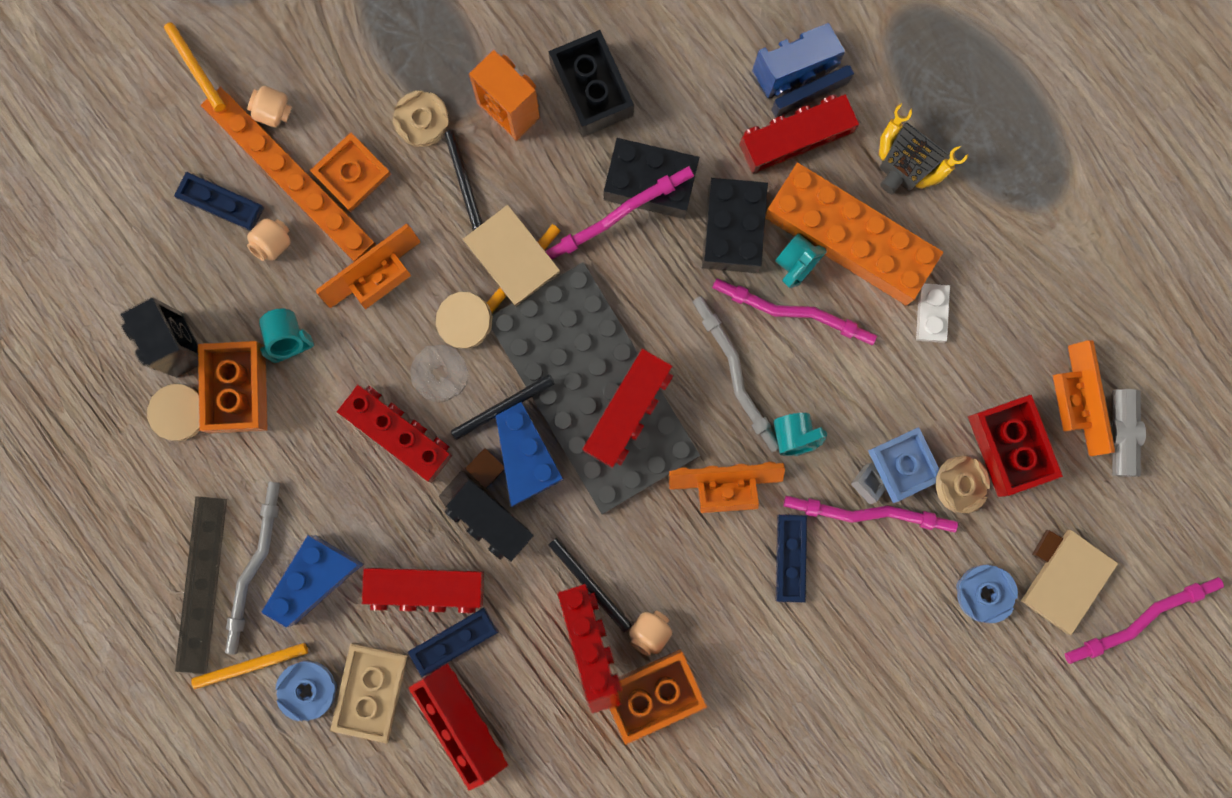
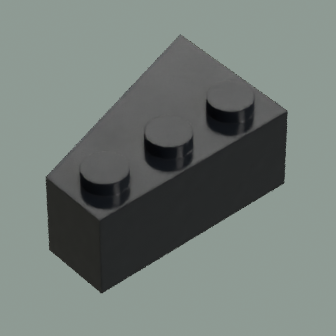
[439,470,534,562]

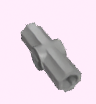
[1110,389,1146,477]

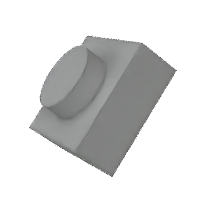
[851,462,886,504]

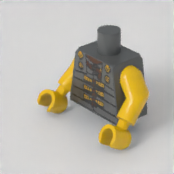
[879,103,969,194]

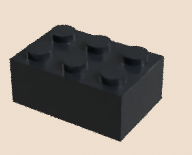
[548,30,634,137]
[603,138,700,219]
[702,178,768,273]
[120,297,198,378]

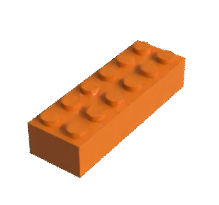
[765,162,943,306]

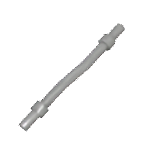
[692,296,779,452]
[225,481,280,655]

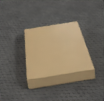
[463,205,560,307]
[1021,530,1118,635]
[330,643,409,744]

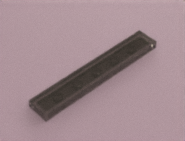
[175,496,227,674]

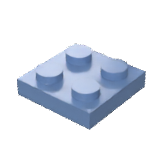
[868,427,939,503]

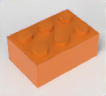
[469,50,540,141]
[198,341,268,434]
[609,649,707,745]

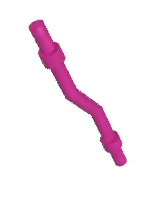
[545,166,694,260]
[712,278,877,345]
[783,496,958,533]
[1064,577,1224,664]

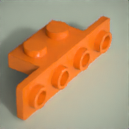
[316,224,420,310]
[1053,340,1115,456]
[669,462,785,513]

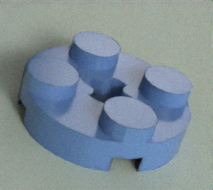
[956,565,1018,623]
[276,660,337,721]

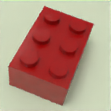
[967,394,1063,497]

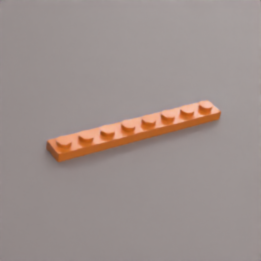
[200,86,376,262]

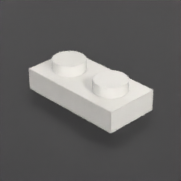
[916,283,950,343]

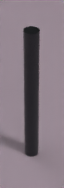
[444,130,482,231]
[451,374,555,440]
[548,537,632,633]

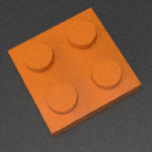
[310,132,391,212]

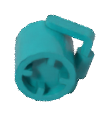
[775,233,827,288]
[259,308,314,363]
[773,413,827,456]

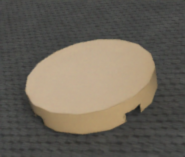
[393,91,449,147]
[436,292,493,349]
[147,384,200,441]
[936,456,990,513]

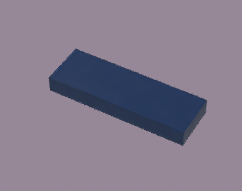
[771,65,854,118]
[174,172,265,231]
[775,515,807,603]
[408,607,498,677]

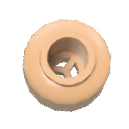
[247,86,292,127]
[247,219,291,261]
[629,611,672,656]

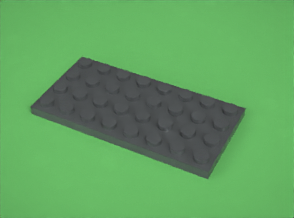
[492,262,700,514]

